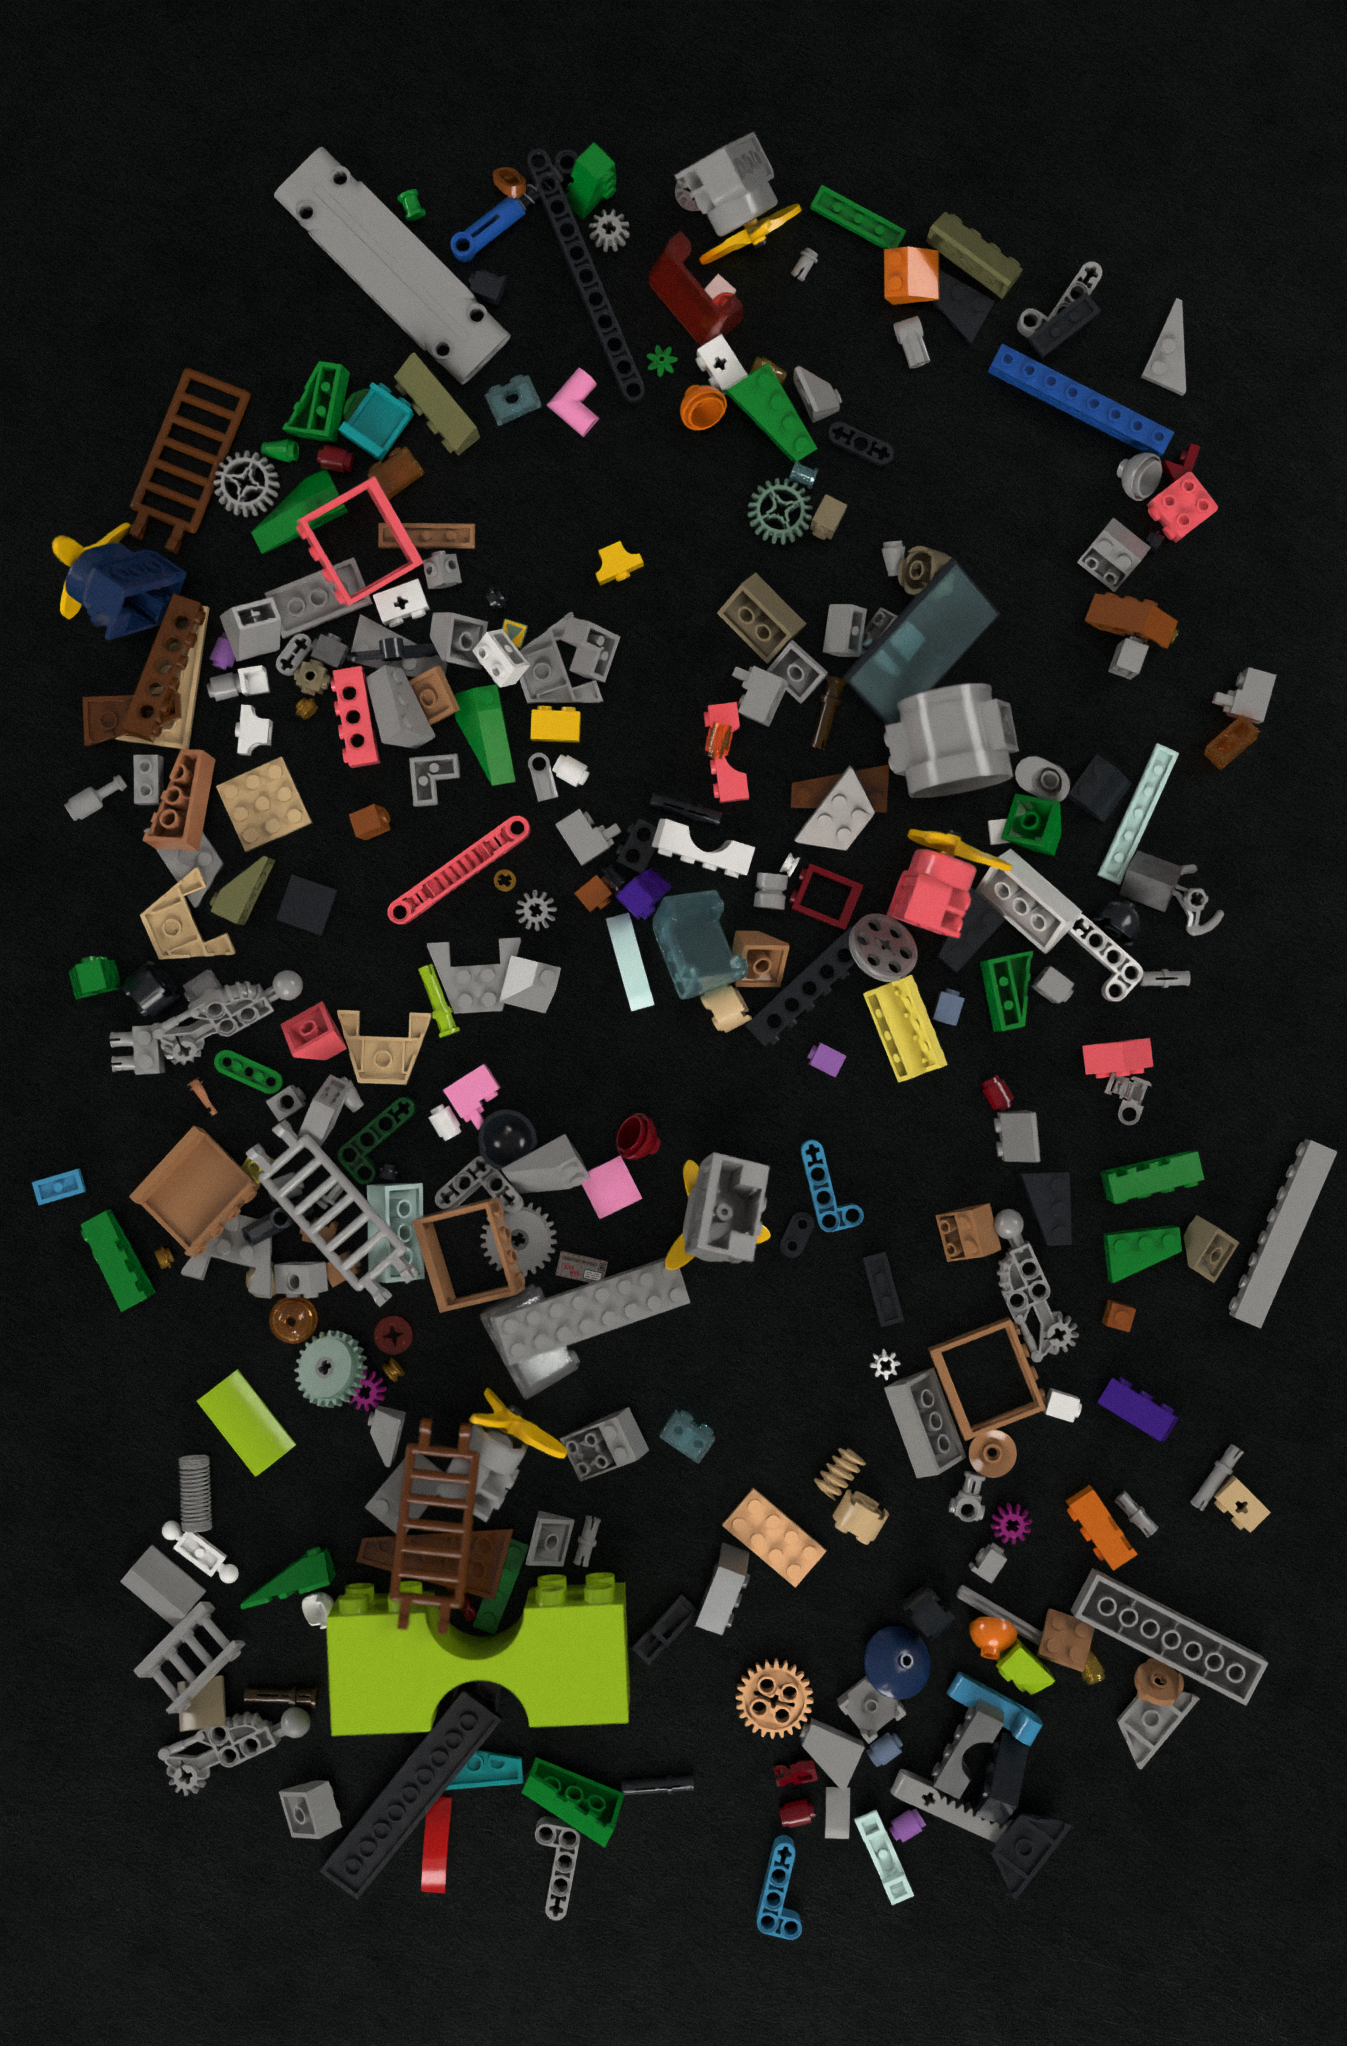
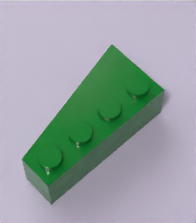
[723,364,818,462]
[80,1209,156,1312]
[522,1757,624,1848]

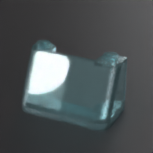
[653,890,748,999]

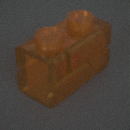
[367,446,425,500]
[1204,715,1259,770]

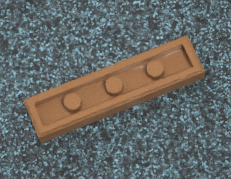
[378,523,475,549]

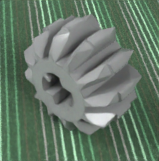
[589,209,630,252]
[516,890,557,931]

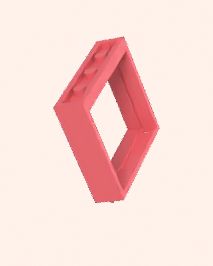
[296,476,424,606]

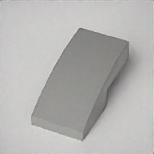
[825,1787,850,1839]

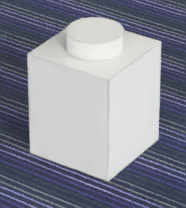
[1043,1388,1082,1423]

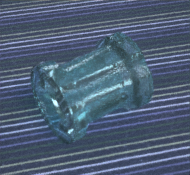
[789,461,819,490]

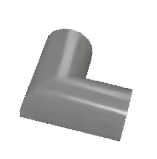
[409,754,460,807]

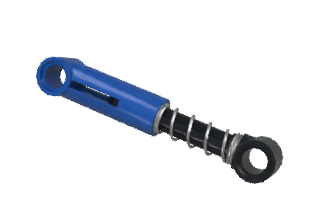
[450,149,578,262]

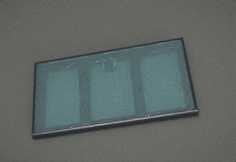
[842,558,1000,726]

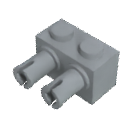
[110,1025,165,1075]

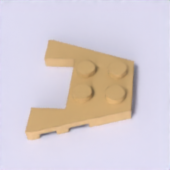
[140,866,236,959]
[337,1010,432,1085]

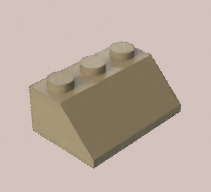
[717,573,806,664]

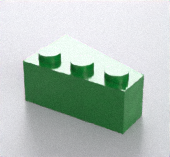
[565,143,617,220]

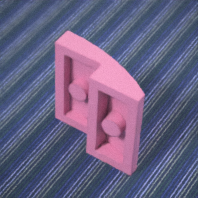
[582,1156,642,1219]

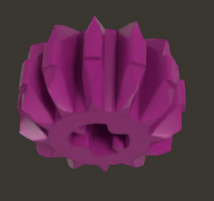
[349,1370,387,1411]
[990,1502,1032,1544]

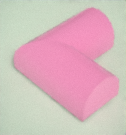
[547,368,599,437]

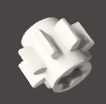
[870,1349,900,1380]

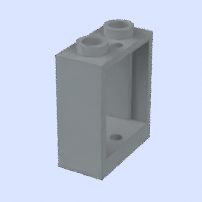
[298,1074,352,1149]

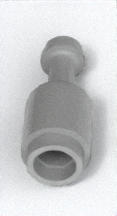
[65,774,127,821]

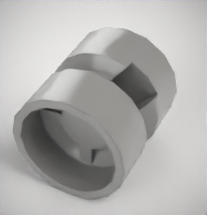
[754,873,788,910]

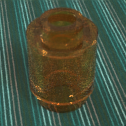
[704,722,733,760]

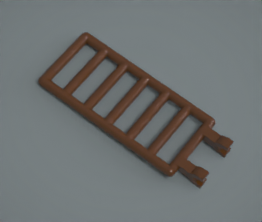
[129,368,251,555]

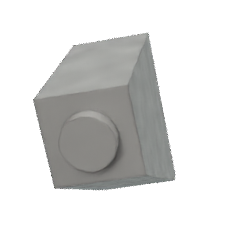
[799,1718,865,1791]

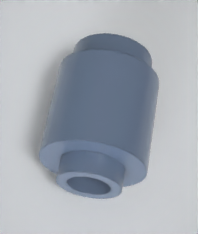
[866,1732,903,1767]

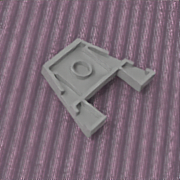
[519,612,603,703]
[427,938,521,1014]
[181,1214,272,1299]

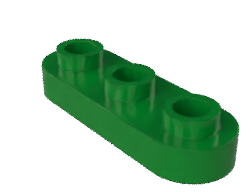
[214,1050,283,1094]

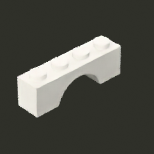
[652,819,755,878]

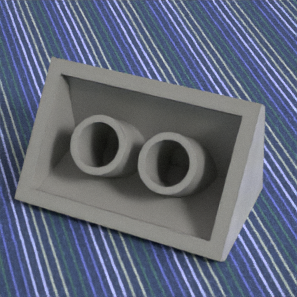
[120,1545,206,1628]

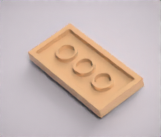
[722,1488,826,1588]

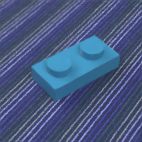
[32,1168,86,1205]

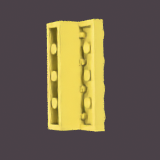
[863,975,948,1083]

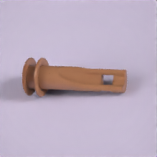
[187,1077,218,1116]

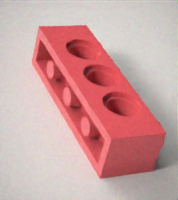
[330,666,380,768]

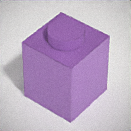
[807,1043,846,1078]

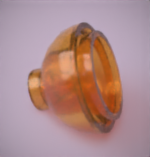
[269,1297,318,1344]

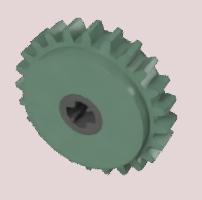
[295,1330,367,1408]

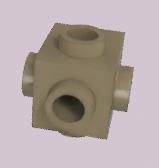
[294,659,331,696]

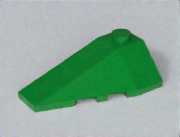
[240,1546,336,1609]

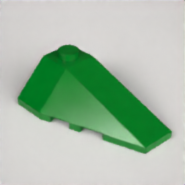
[251,469,348,555]
[454,684,516,786]

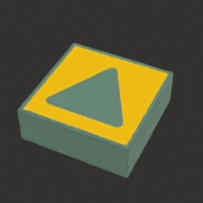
[502,619,528,650]

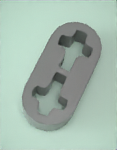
[276,634,312,676]

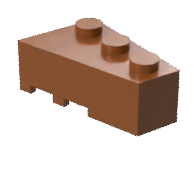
[1085,592,1178,649]

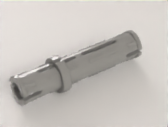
[1190,1443,1244,1511]

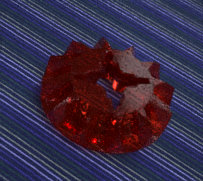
[374,1316,413,1354]

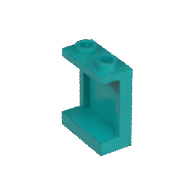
[339,382,414,462]

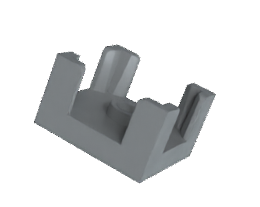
[837,1676,906,1744]

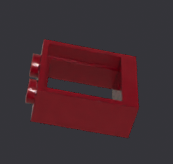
[789,864,864,930]

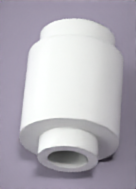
[552,754,589,787]
[428,1104,462,1141]

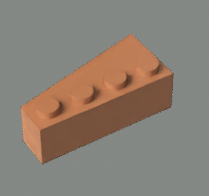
[143,749,215,851]

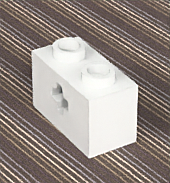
[695,334,747,395]
[373,579,430,627]

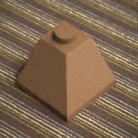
[731,931,790,987]

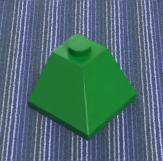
[1001,794,1061,856]

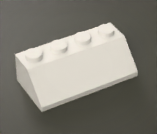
[975,849,1082,954]

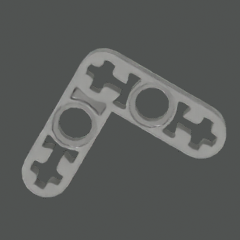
[435,1156,523,1214]

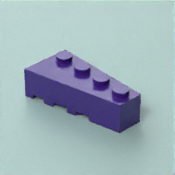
[616,867,672,920]

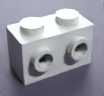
[472,629,530,688]

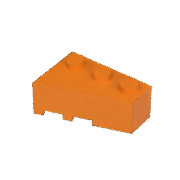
[1066,1485,1138,1571]

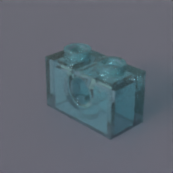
[485,375,542,426]

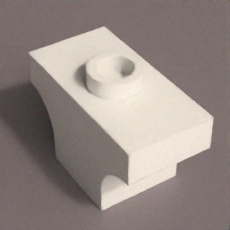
[235,705,273,756]

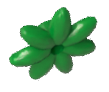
[647,345,678,377]

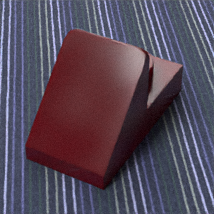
[1161,443,1200,485]

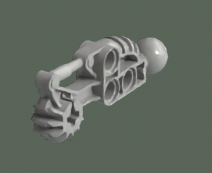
[151,970,303,1065]
[994,1209,1079,1362]
[158,1707,311,1796]

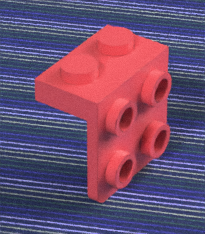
[1147,472,1218,543]

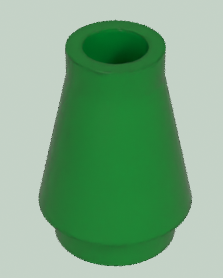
[261,439,299,463]

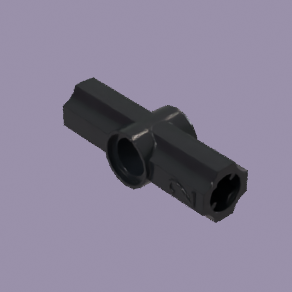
[241,1194,315,1247]

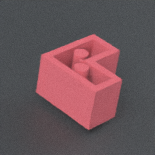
[1083,1038,1153,1078]

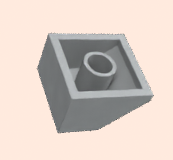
[279,1780,342,1839]

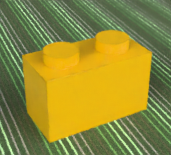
[531,706,581,743]

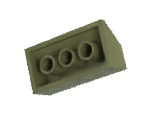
[926,212,1023,299]
[394,352,480,456]

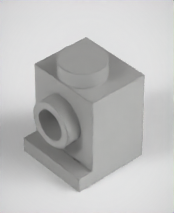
[969,1542,1007,1583]

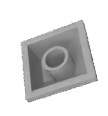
[793,366,842,423]
[430,613,488,669]
[499,955,561,1013]
[368,1406,406,1467]

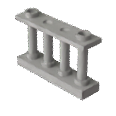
[133,1602,245,1713]

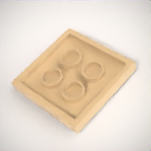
[216,757,312,852]

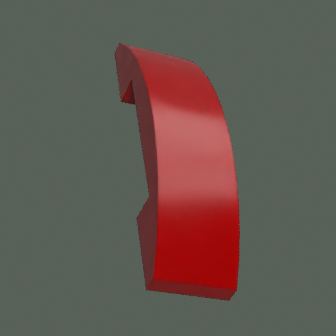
[421,1796,452,1893]

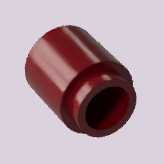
[317,445,354,473]
[981,1074,1014,1112]
[779,1799,815,1828]

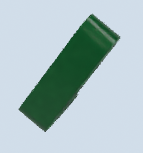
[338,1097,417,1184]

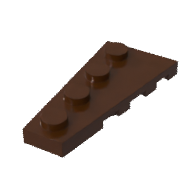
[83,693,182,746]

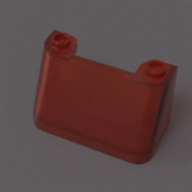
[649,230,743,346]

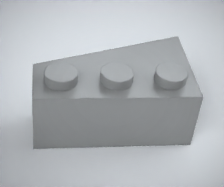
[366,665,436,749]

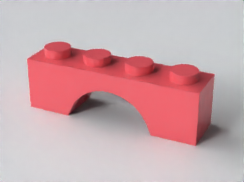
[704,702,749,803]

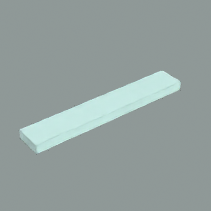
[1097,743,1179,885]

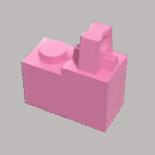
[443,1064,501,1130]

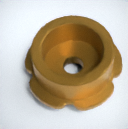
[296,698,318,720]
[154,1246,174,1269]

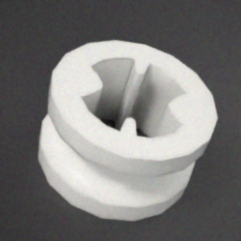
[780,853,800,877]

